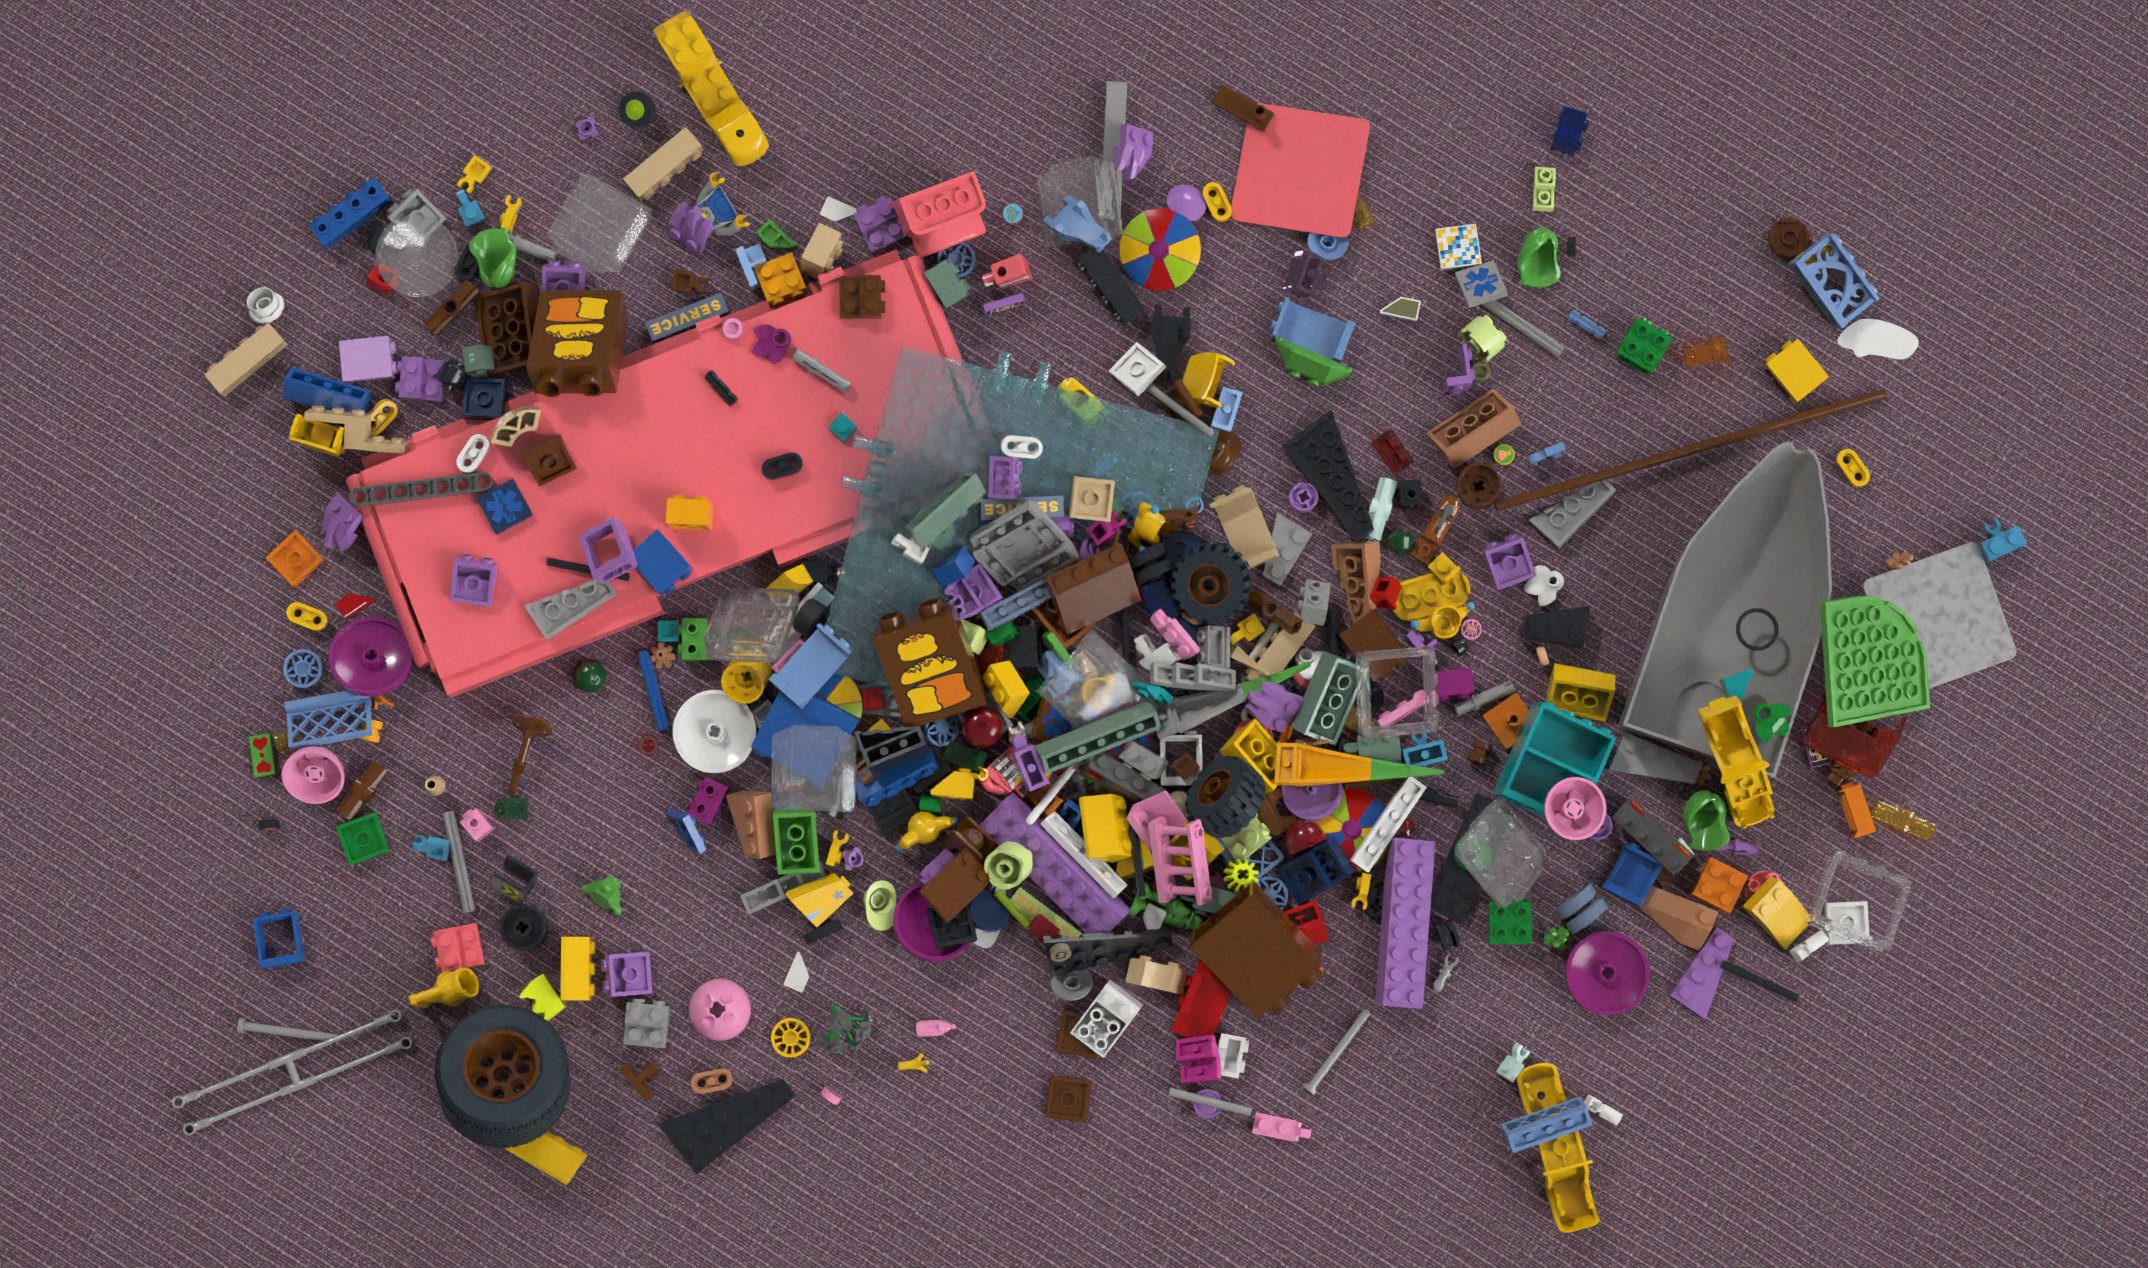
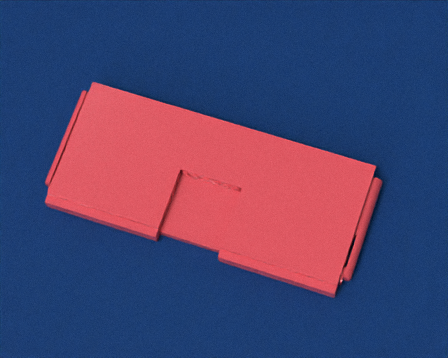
[346,249,994,698]

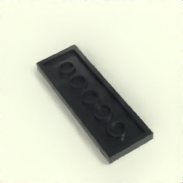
[1430,793,1515,923]

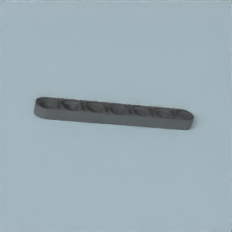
[349,472,494,507]

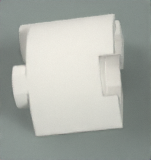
[1218,1033,1249,1079]

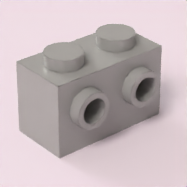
[1297,579,1330,626]
[1119,740,1169,781]

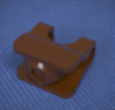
[1257,788,1298,843]
[942,816,997,863]

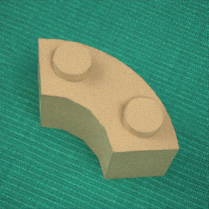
[490,406,541,447]
[1125,955,1188,994]

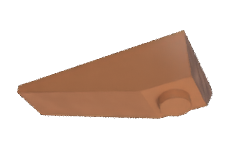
[1331,541,1381,623]
[1639,886,1718,951]

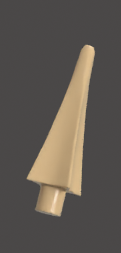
[1230,645,1270,676]

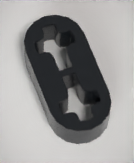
[1366,878,1385,917]
[803,919,843,945]

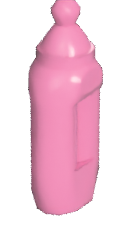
[916,1020,956,1037]

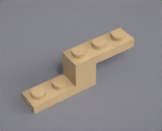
[304,406,411,454]

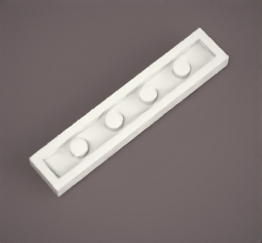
[1350,777,1427,873]
[1041,811,1128,899]

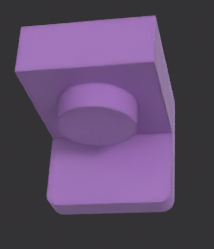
[1404,630,1437,657]

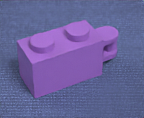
[1010,734,1049,792]

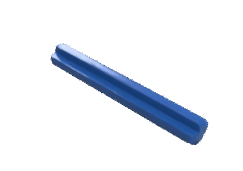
[637,651,669,731]

